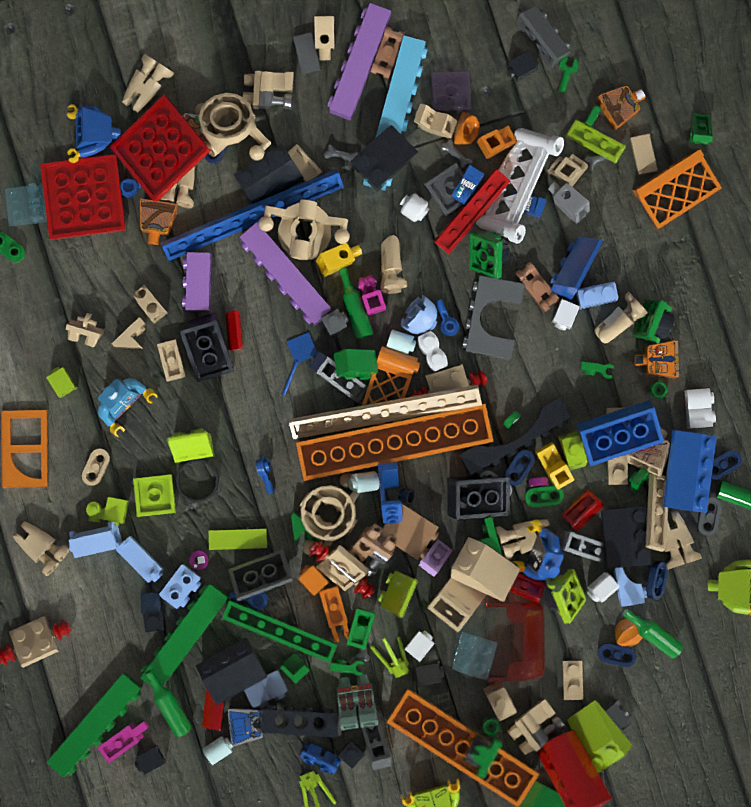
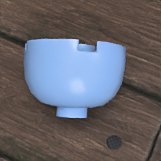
[401,295,437,334]

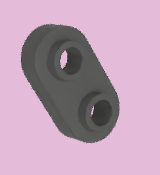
[697,498,722,536]

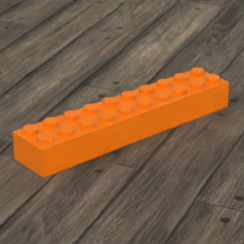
[296,404,493,481]

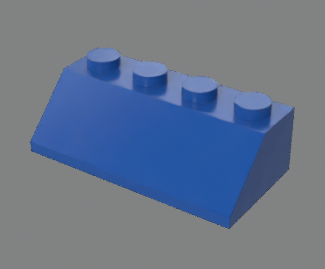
[576,400,664,466]
[663,430,717,513]

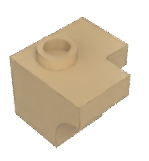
[548,154,588,187]

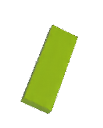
[566,119,626,163]
[209,529,267,550]

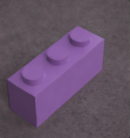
[182,252,212,312]

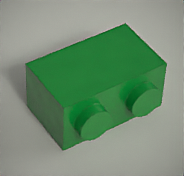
[334,349,378,380]

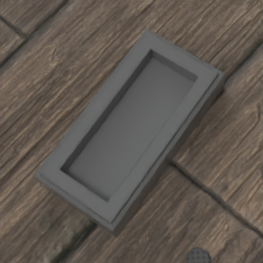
[293,32,320,75]

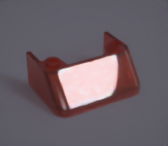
[485,601,545,682]

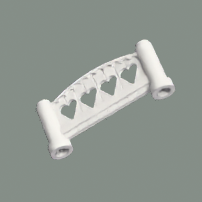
[476,128,564,244]

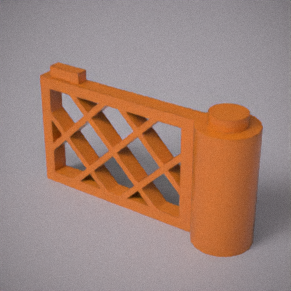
[362,346,420,426]

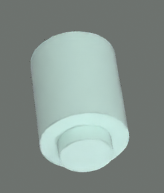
[386,329,416,354]
[348,471,379,493]
[202,736,234,765]

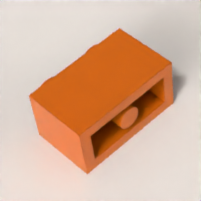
[298,564,329,596]

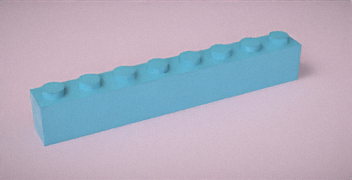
[363,36,428,191]

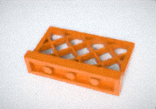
[632,149,722,229]

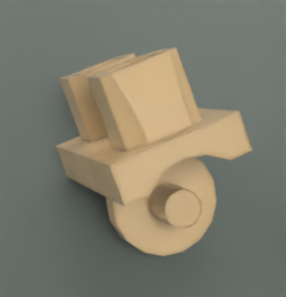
[66,313,104,347]

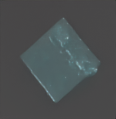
[5,183,47,227]
[452,632,497,680]

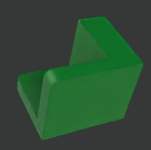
[280,653,310,684]

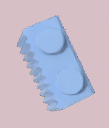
[575,281,618,309]

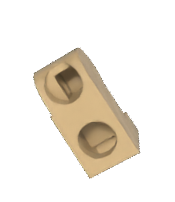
[132,285,167,324]

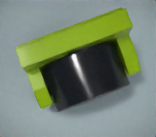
[545,569,586,624]

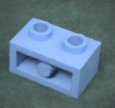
[159,564,202,609]

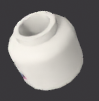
[400,193,429,222]

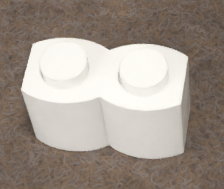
[418,331,448,373]
[685,388,716,428]
[587,572,619,602]

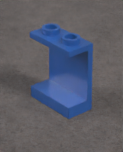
[378,462,402,524]

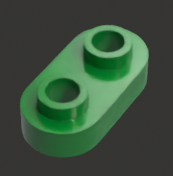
[0,232,26,263]
[525,486,564,507]

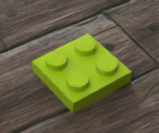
[133,474,176,517]

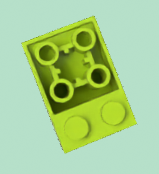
[167,429,215,463]

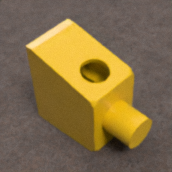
[316,243,362,278]

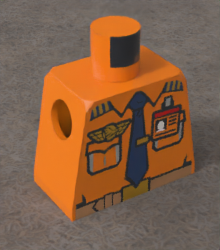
[634,341,679,378]

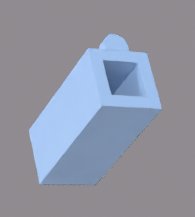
[69,522,123,558]
[116,536,164,583]

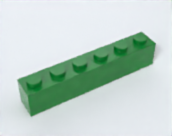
[140,583,229,686]
[222,600,337,663]
[46,672,142,778]

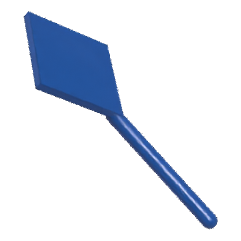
[282,332,318,396]

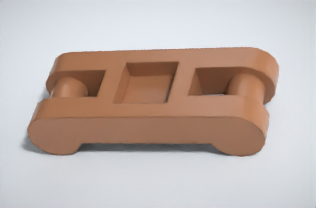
[371,26,405,79]
[515,262,560,312]

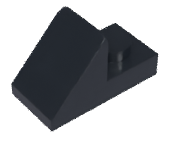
[141,591,165,633]

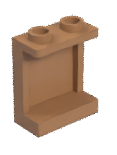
[380,503,439,560]

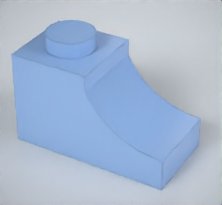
[613,567,647,607]

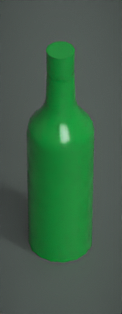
[339,268,374,340]
[716,480,751,510]
[622,609,683,659]
[145,670,192,737]

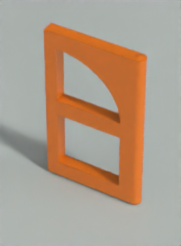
[1,410,48,488]

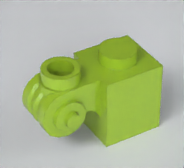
[86,497,129,526]

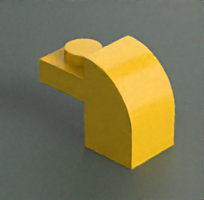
[535,442,574,489]

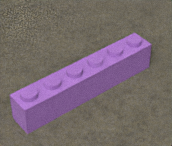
[328,3,391,120]
[240,222,332,325]

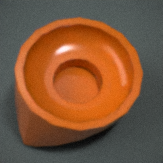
[454,111,480,144]
[615,618,643,647]

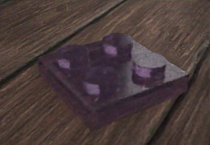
[431,71,471,112]

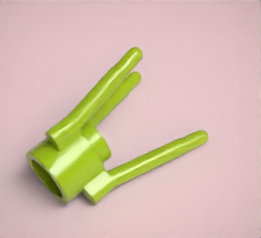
[370,637,409,678]
[299,771,336,807]

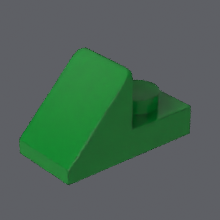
[689,113,713,145]
[291,513,322,543]
[477,517,502,555]
[347,608,376,650]

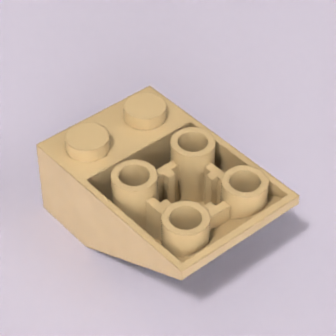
[427,577,487,632]

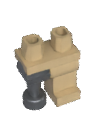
[243,71,294,109]
[507,698,565,755]

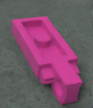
[98,721,150,764]

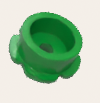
[649,381,668,400]
[481,717,500,736]

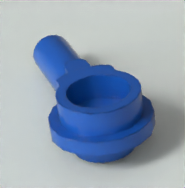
[120,178,142,197]
[435,299,459,336]
[256,456,274,494]
[229,592,268,610]

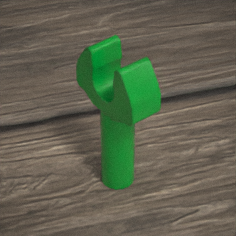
[558,56,579,93]

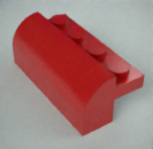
[536,730,612,807]

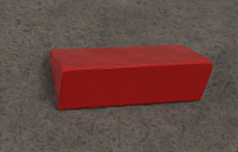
[225,310,243,351]
[561,489,604,532]
[202,689,225,731]

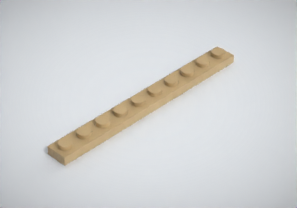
[289,385,482,439]

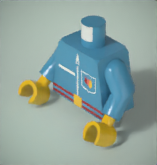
[97,378,157,437]

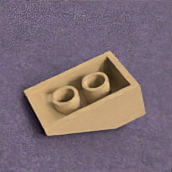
[451,537,520,602]

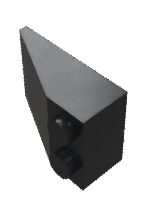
[350,125,418,192]
[180,312,234,382]
[447,476,510,520]

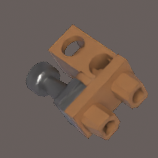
[347,524,397,577]

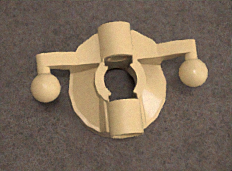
[195,93,271,160]
[258,200,350,260]
[299,472,360,555]

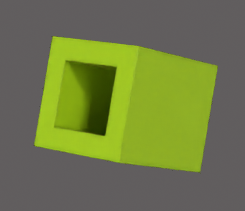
[46,367,77,398]

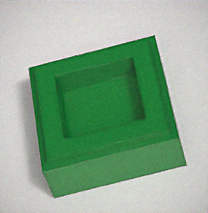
[585,106,601,127]

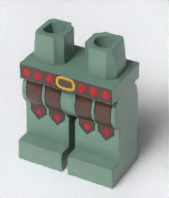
[337,675,378,730]

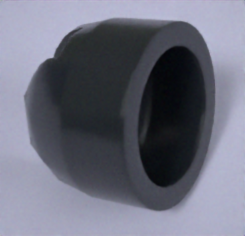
[398,488,415,505]

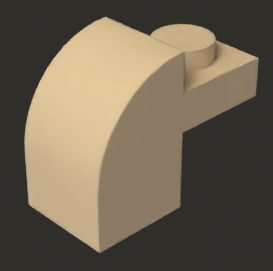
[414,104,457,139]

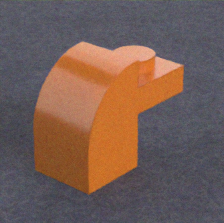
[477,126,517,159]

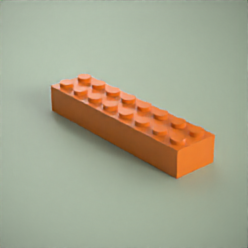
[387,688,539,807]

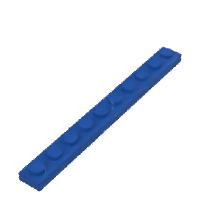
[161,169,344,261]

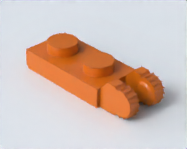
[319,586,350,642]

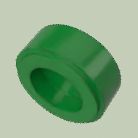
[503,411,522,429]

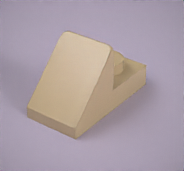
[112,317,146,349]

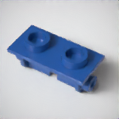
[300,743,341,774]

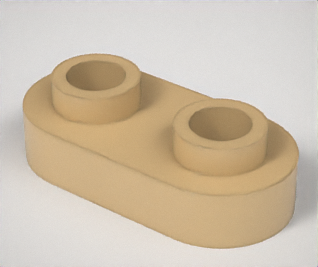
[82,449,110,486]

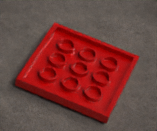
[110,95,211,203]
[40,154,126,240]

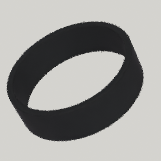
[176,460,219,502]

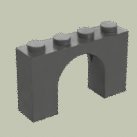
[462,276,525,361]

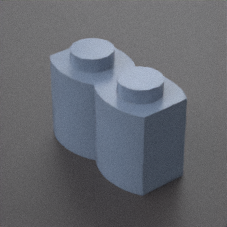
[244,670,288,710]

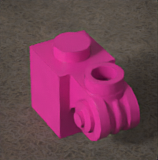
[358,274,386,316]

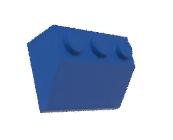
[550,236,603,301]

